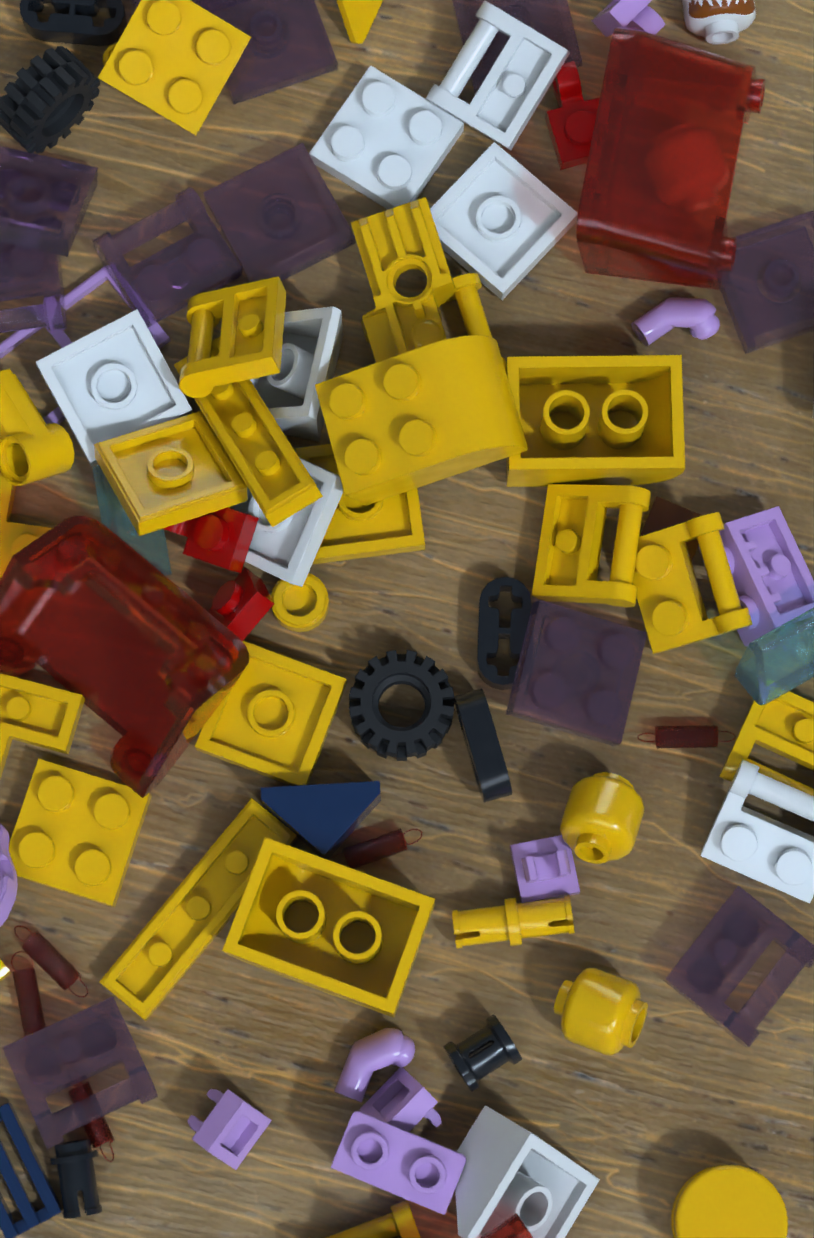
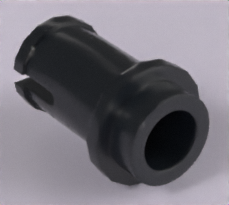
[50,1139,102,1219]

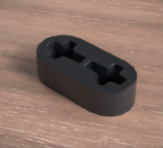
[20,0,127,46]
[477,577,532,690]
[454,689,512,803]

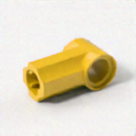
[0,369,75,486]

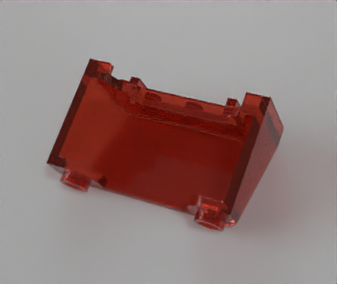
[576,27,765,290]
[0,516,249,798]

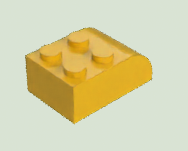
[315,335,528,505]
[505,355,685,487]
[222,837,435,1018]

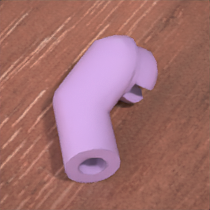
[631,297,720,346]
[334,1028,415,1102]

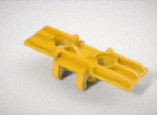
[351,197,506,369]

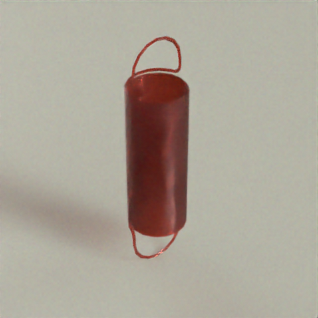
[637,725,736,749]
[330,828,422,869]
[14,925,88,997]
[11,951,48,1050]
[68,1069,115,1162]

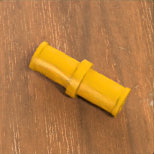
[452,895,575,949]

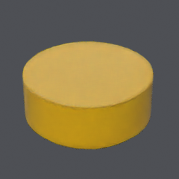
[271,573,329,632]

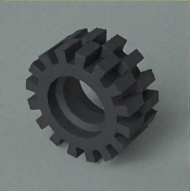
[0,46,100,154]
[349,650,454,761]

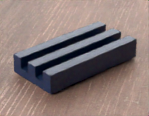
[0,1103,63,1238]

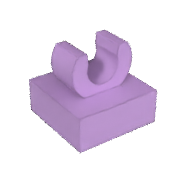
[592,0,666,45]
[510,835,580,903]
[359,1068,442,1132]
[187,1089,272,1170]

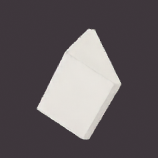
[250,306,343,442]

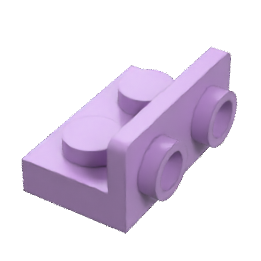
[698,506,814,646]
[330,1111,466,1215]

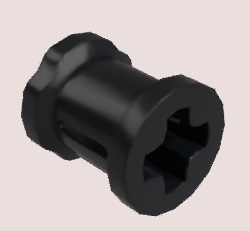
[443,1014,523,1092]

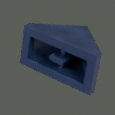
[261,781,381,860]

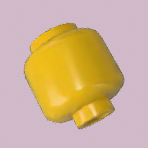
[560,772,644,864]
[554,968,648,1055]

